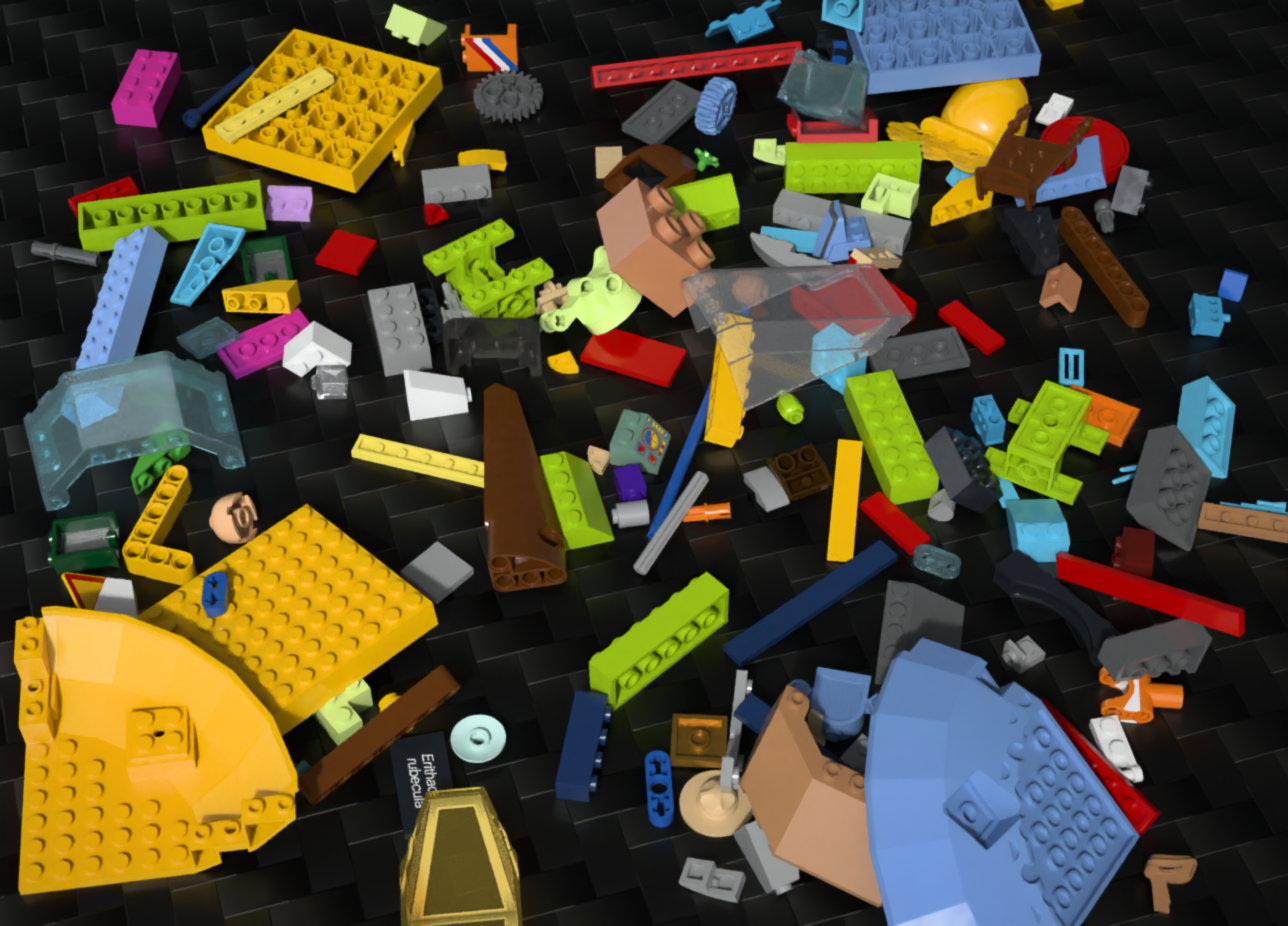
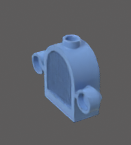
[789,667,879,742]

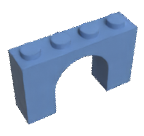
[1014,135,1107,207]

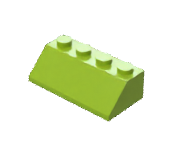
[666,173,740,232]
[540,451,614,550]

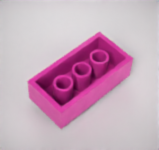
[111,49,182,128]

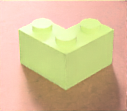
[861,173,920,219]
[313,679,373,746]

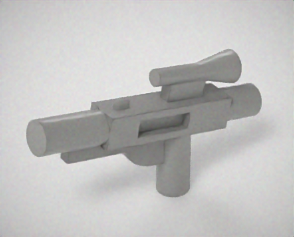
[440,282,480,335]

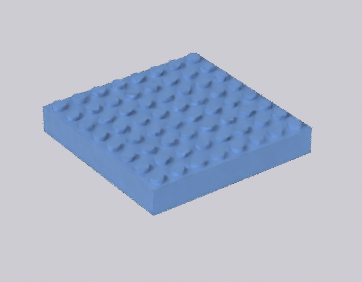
[845,0,1041,94]

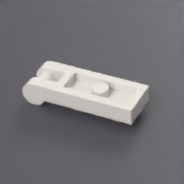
[1089,715,1143,783]

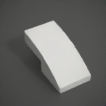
[1036,93,1074,126]

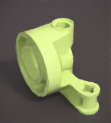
[539,246,643,335]

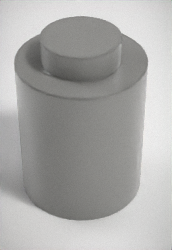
[611,499,650,528]

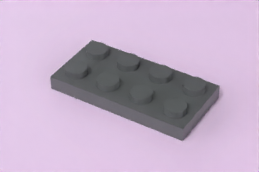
[622,79,701,145]
[864,327,970,380]

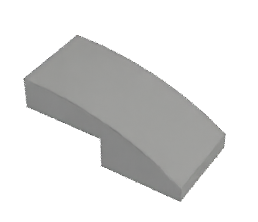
[743,466,790,512]
[679,857,746,903]

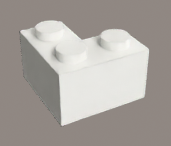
[283,321,352,377]

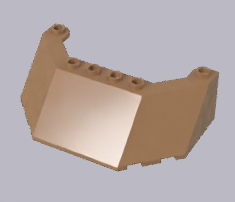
[739,684,966,907]

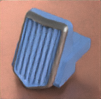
[813,200,871,262]

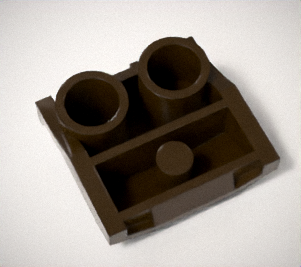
[765,443,834,502]

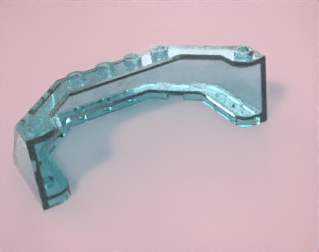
[23,350,246,511]

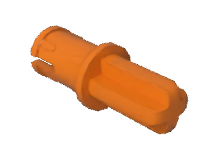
[682,502,731,523]

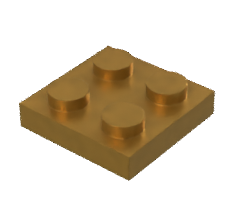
[670,714,728,768]

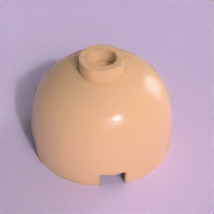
[209,492,257,544]

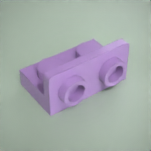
[265,185,315,222]

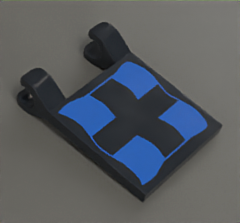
[814,34,860,71]

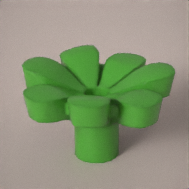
[694,148,720,172]

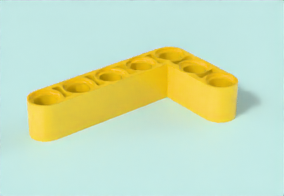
[122,465,198,586]

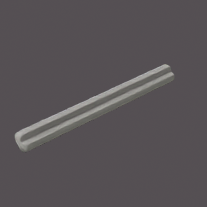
[633,471,709,575]

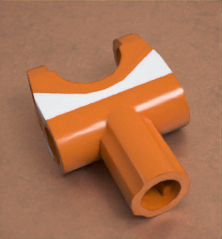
[1099,667,1183,723]

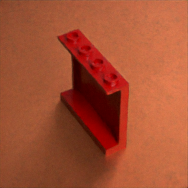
[787,107,878,143]

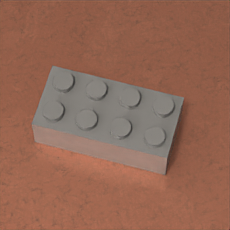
[367,283,432,377]

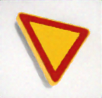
[61,572,106,610]

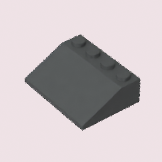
[1126,425,1212,551]
[875,580,965,685]

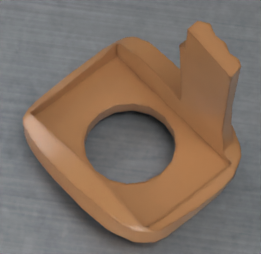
[1144,854,1197,914]

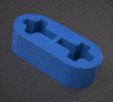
[201,572,230,617]

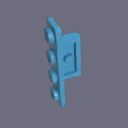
[705,0,781,44]

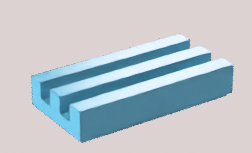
[1058,348,1084,388]

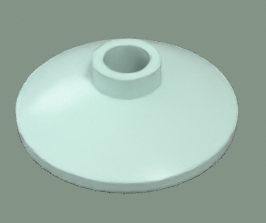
[451,715,506,763]

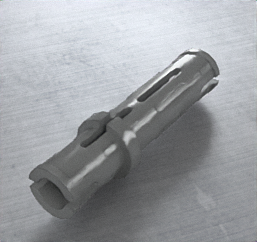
[31,241,102,267]

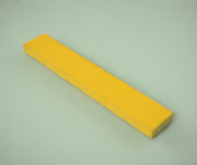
[827,439,863,562]

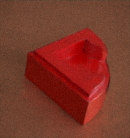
[424,203,449,226]

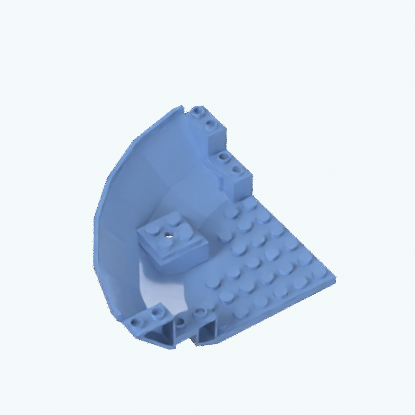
[864,637,1140,926]

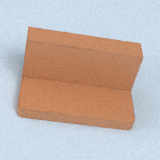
[1039,262,1082,313]

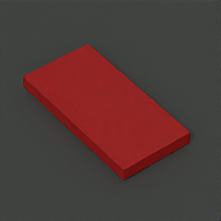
[581,328,687,388]

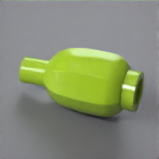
[776,388,804,424]

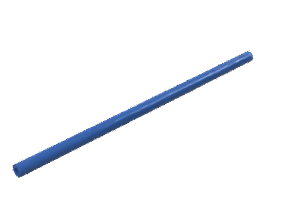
[647,306,751,539]

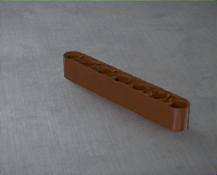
[1058,206,1149,328]
[298,664,462,806]

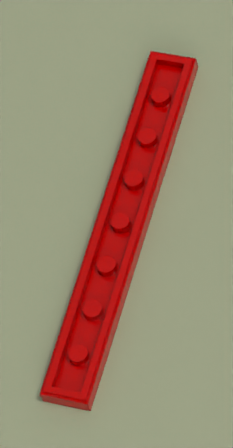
[1056,552,1245,637]

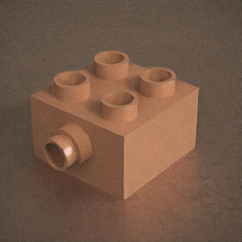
[596,178,716,317]

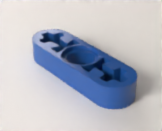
[645,750,674,827]

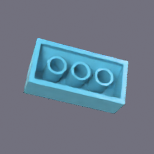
[1177,376,1236,479]

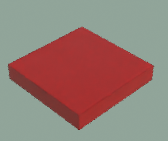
[316,229,378,276]

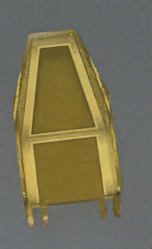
[400,786,523,926]

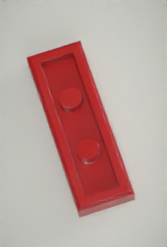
[67,176,140,218]
[938,300,1005,355]
[860,491,931,555]

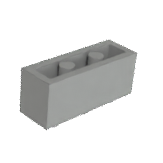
[421,163,492,204]

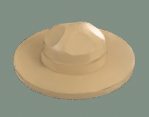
[679,770,753,837]

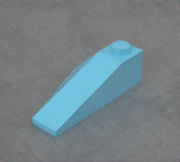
[170,223,246,306]

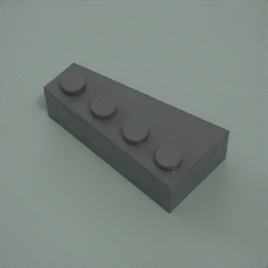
[1097,617,1212,682]

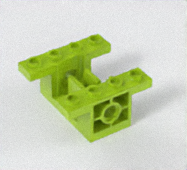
[423,218,553,333]
[984,380,1110,506]

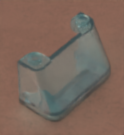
[777,49,869,128]

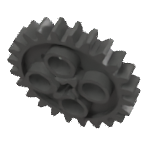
[473,70,543,123]

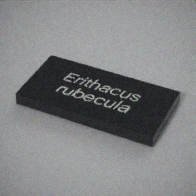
[389,731,461,840]

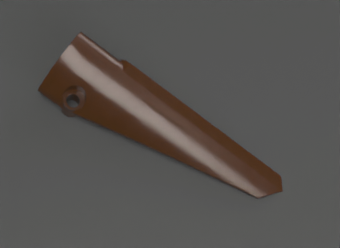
[484,383,568,592]

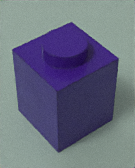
[614,464,646,502]

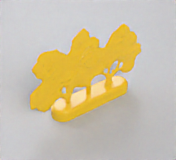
[886,116,996,173]

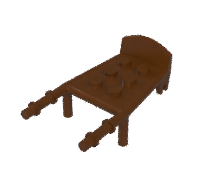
[975,104,1094,211]

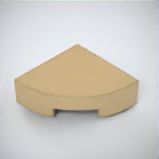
[588,445,610,475]

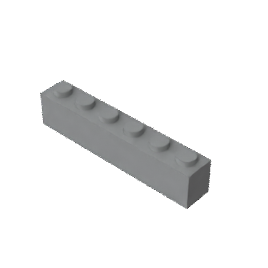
[773,189,912,256]

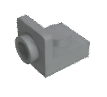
[1002,636,1045,674]

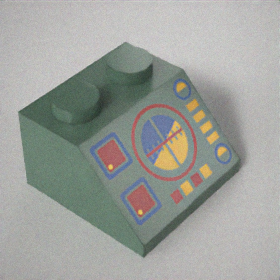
[610,409,671,475]

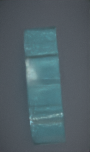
[913,544,961,579]

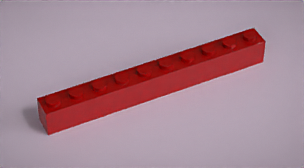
[590,41,804,91]

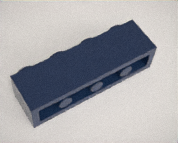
[555,691,613,802]

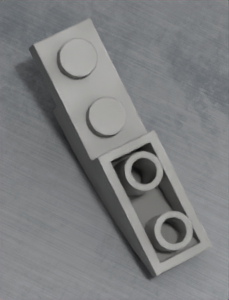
[750,232,835,285]

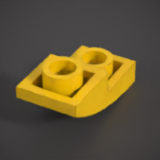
[458,149,507,171]

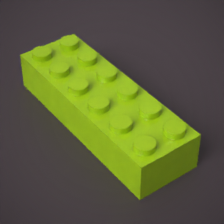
[784,141,922,194]
[844,369,939,505]
[589,571,729,712]

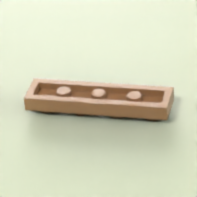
[1198,502,1288,543]

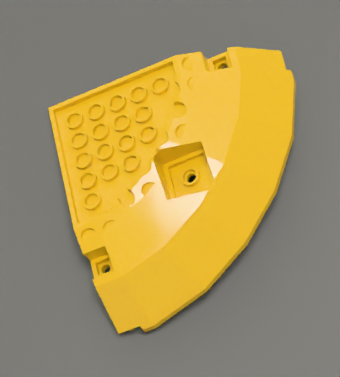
[14,606,299,895]

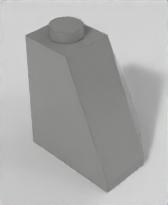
[733,821,799,895]

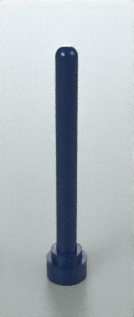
[182,66,256,128]

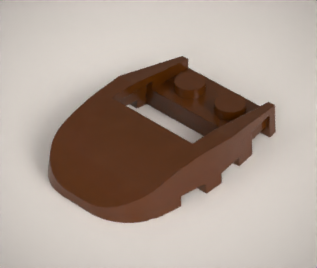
[604,144,697,196]

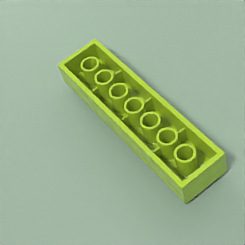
[78,180,267,252]

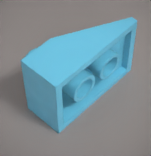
[1005,499,1070,562]

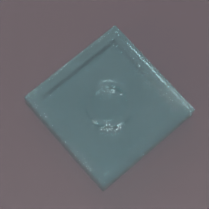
[176,316,240,360]

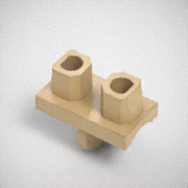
[535,280,570,315]

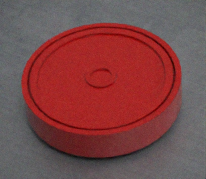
[1041,116,1129,185]

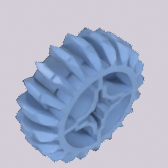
[695,77,737,136]

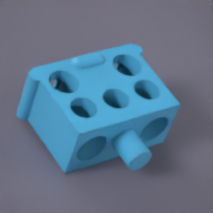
[1188,293,1231,337]
[970,394,1006,446]

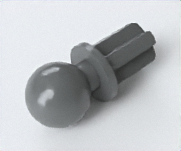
[1094,199,1114,233]

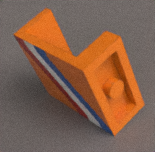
[461,24,519,71]

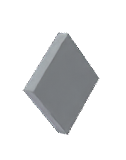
[400,541,474,604]

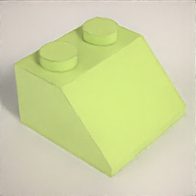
[385,4,447,46]

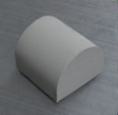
[928,488,956,521]

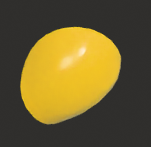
[941,78,1029,145]

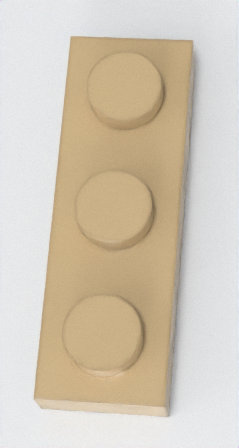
[850,248,902,270]

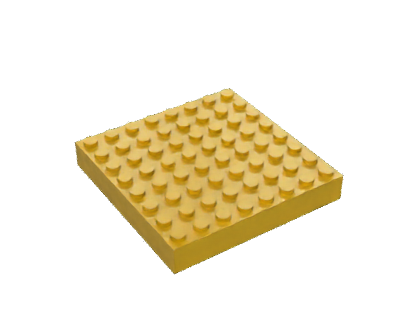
[202,29,443,193]
[137,504,438,736]

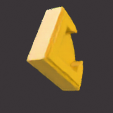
[548,351,579,374]

